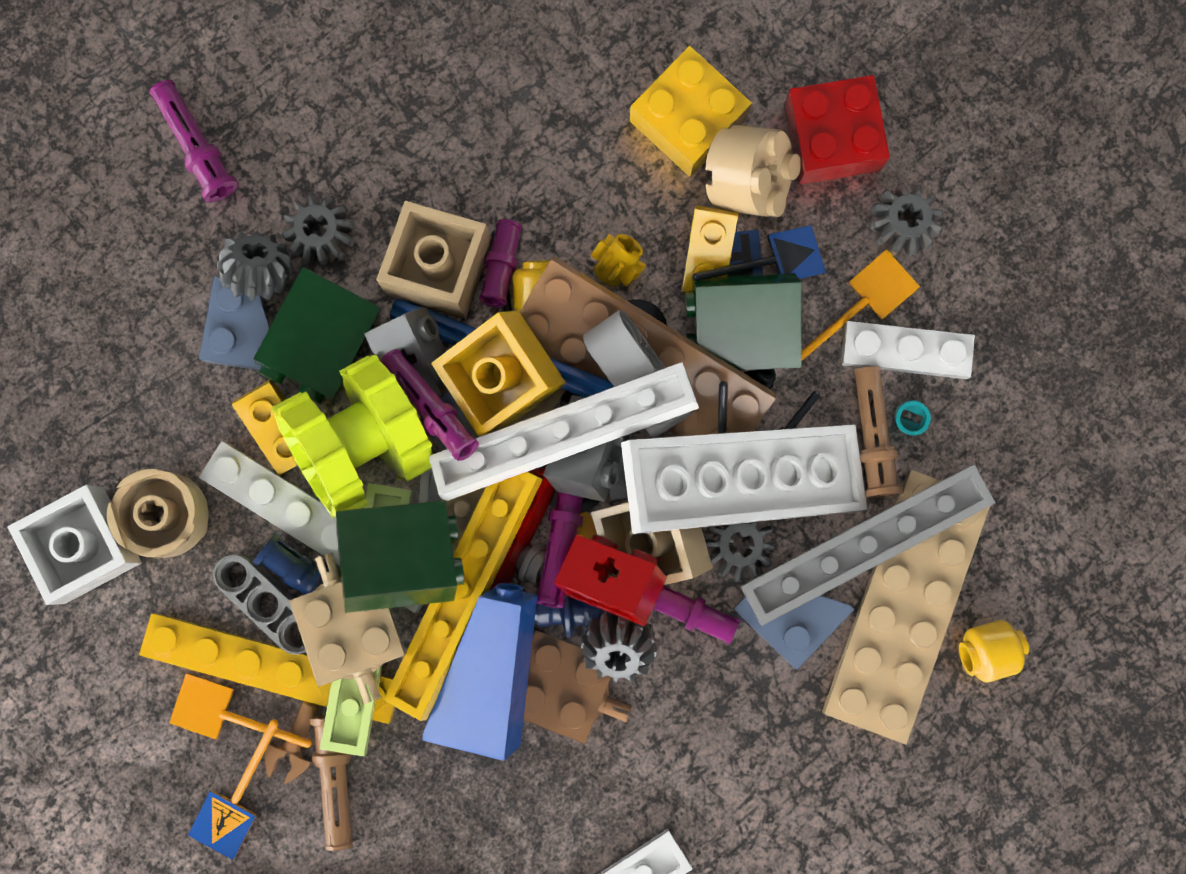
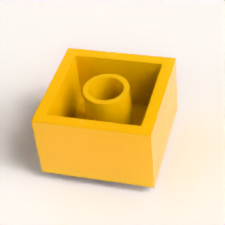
[630,45,752,177]
[431,310,567,437]

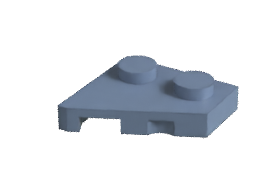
[199,276,271,370]
[733,596,854,670]

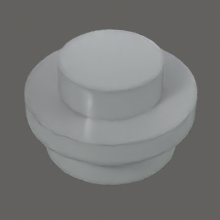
[516,542,547,585]

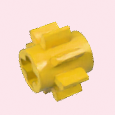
[591,234,646,287]

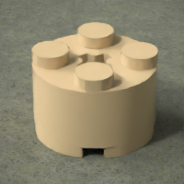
[705,125,801,217]
[107,469,209,558]

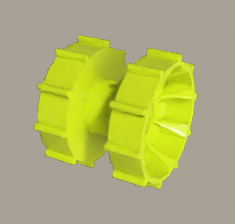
[271,354,433,518]

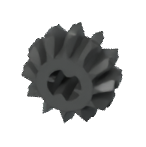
[869,183,943,257]
[282,194,356,267]
[217,230,292,302]
[705,521,777,582]
[581,611,657,684]

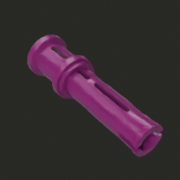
[149,79,239,203]

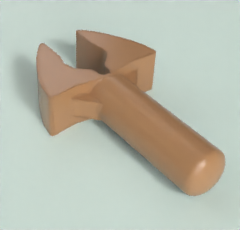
[265,701,318,784]

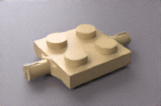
[289,553,406,704]

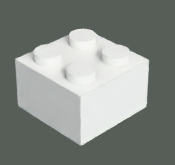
[7,485,142,605]

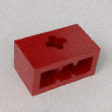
[554,534,667,626]

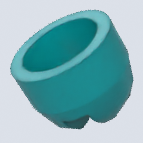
[895,400,931,436]

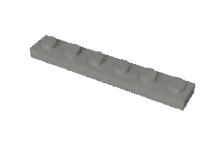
[740,464,996,626]

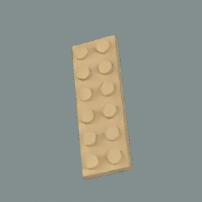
[822,470,990,745]

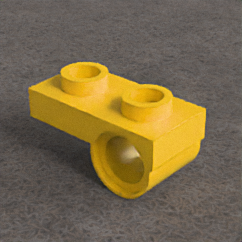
[681,205,738,292]
[232,379,297,476]

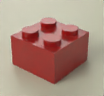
[784,75,890,185]

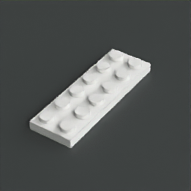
[621,425,868,534]

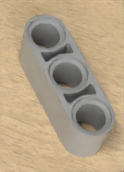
[583,309,693,438]
[213,555,306,655]

